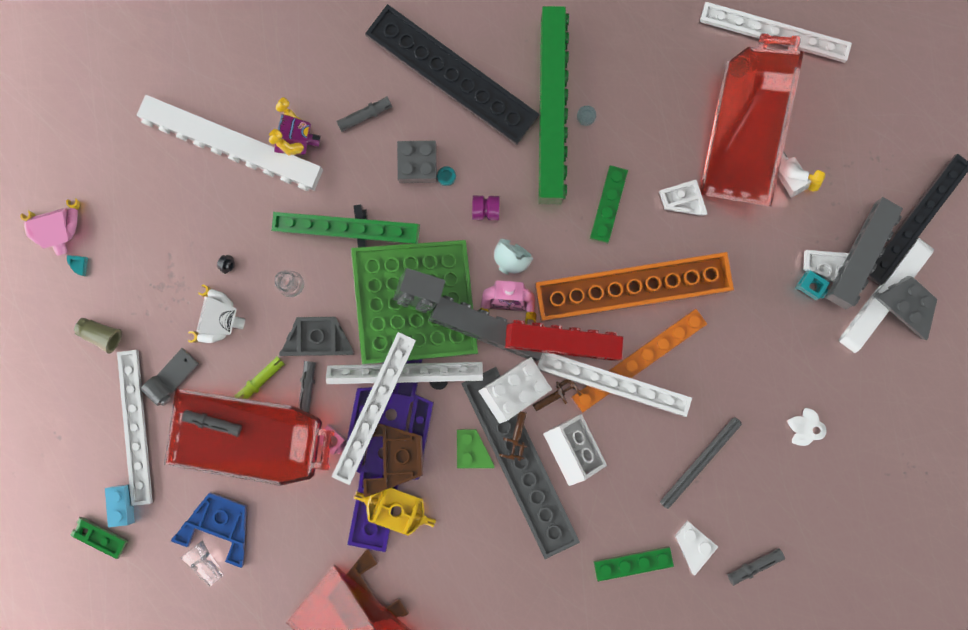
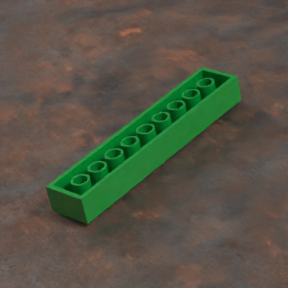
[538,6,569,204]

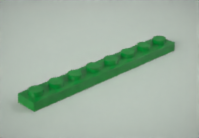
[271,212,420,244]

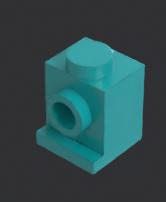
[795,270,830,300]

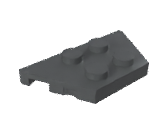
[874,276,937,340]
[279,317,354,356]

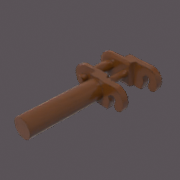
[533,379,582,412]
[499,411,527,461]

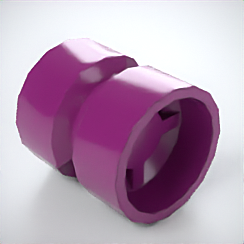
[472,195,500,220]

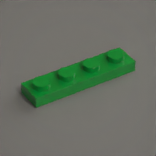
[590,165,628,244]
[593,546,674,582]

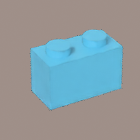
[105,484,135,527]

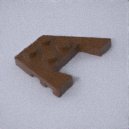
[363,423,423,497]
[329,549,409,630]

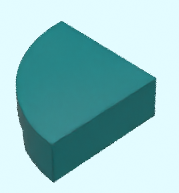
[67,255,88,276]

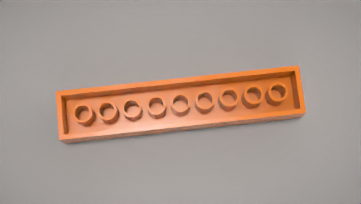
[535,252,734,322]

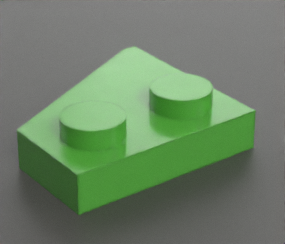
[457,429,494,468]

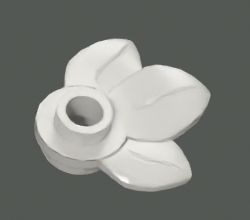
[788,408,827,446]

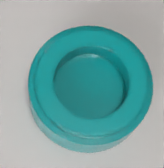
[437,166,456,186]

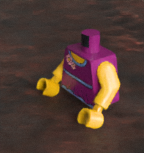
[269,97,321,156]

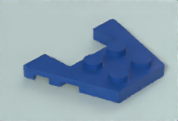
[171,492,247,568]

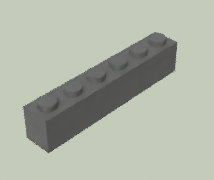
[826,197,903,309]
[428,295,542,362]

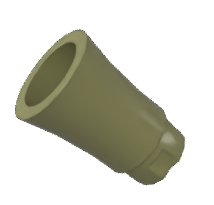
[74,318,122,354]

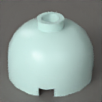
[494,238,533,274]

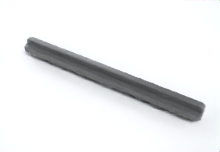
[660,417,742,509]

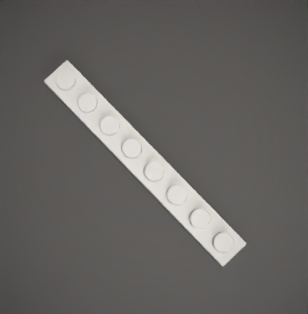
[700,2,852,63]
[332,332,416,485]
[117,350,153,506]
[537,353,692,417]
[326,362,483,384]

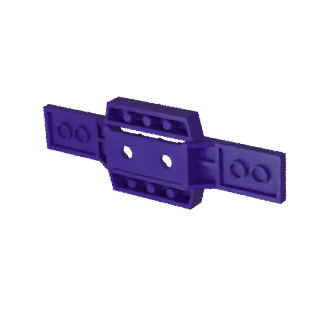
[346,359,434,552]

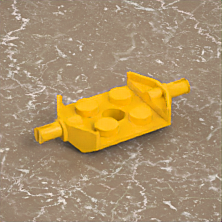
[354,488,436,536]

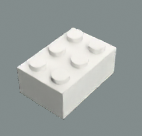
[479,357,552,424]

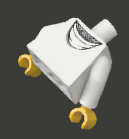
[774,151,825,198]
[188,284,245,343]

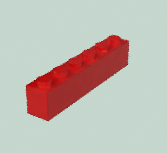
[505,320,623,361]

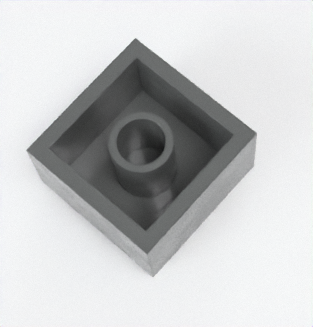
[397,141,437,183]

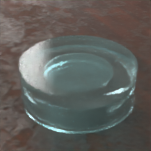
[577,106,596,126]

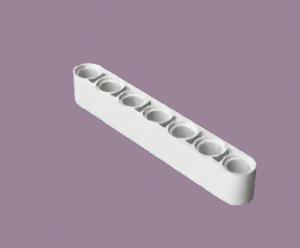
[839,237,934,353]

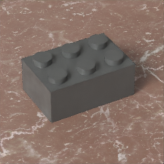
[393,268,446,313]

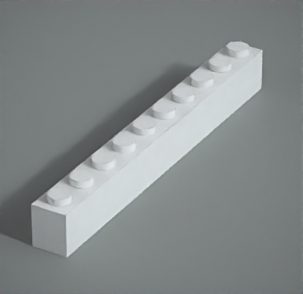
[137,95,323,191]

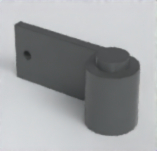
[141,348,199,406]

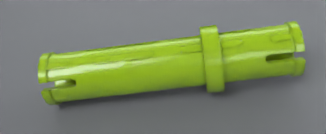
[234,356,285,404]

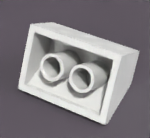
[543,414,607,486]

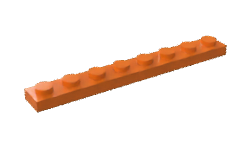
[571,309,707,413]

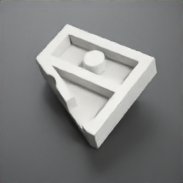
[659,180,708,216]

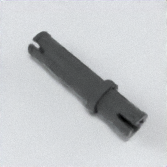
[336,96,392,132]
[296,361,316,420]
[182,409,242,437]
[727,548,785,586]

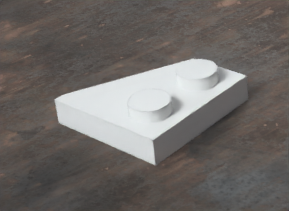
[675,521,718,576]

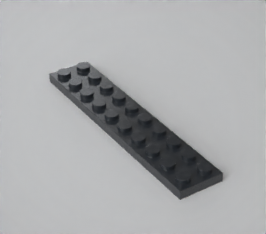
[365,4,539,145]

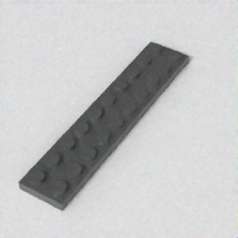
[461,367,580,559]

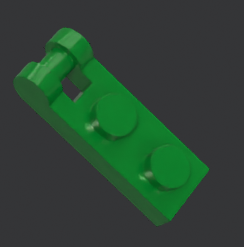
[70,517,128,559]

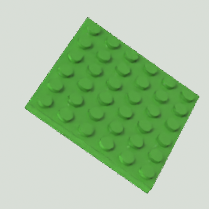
[351,240,478,365]

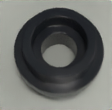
[217,255,235,274]

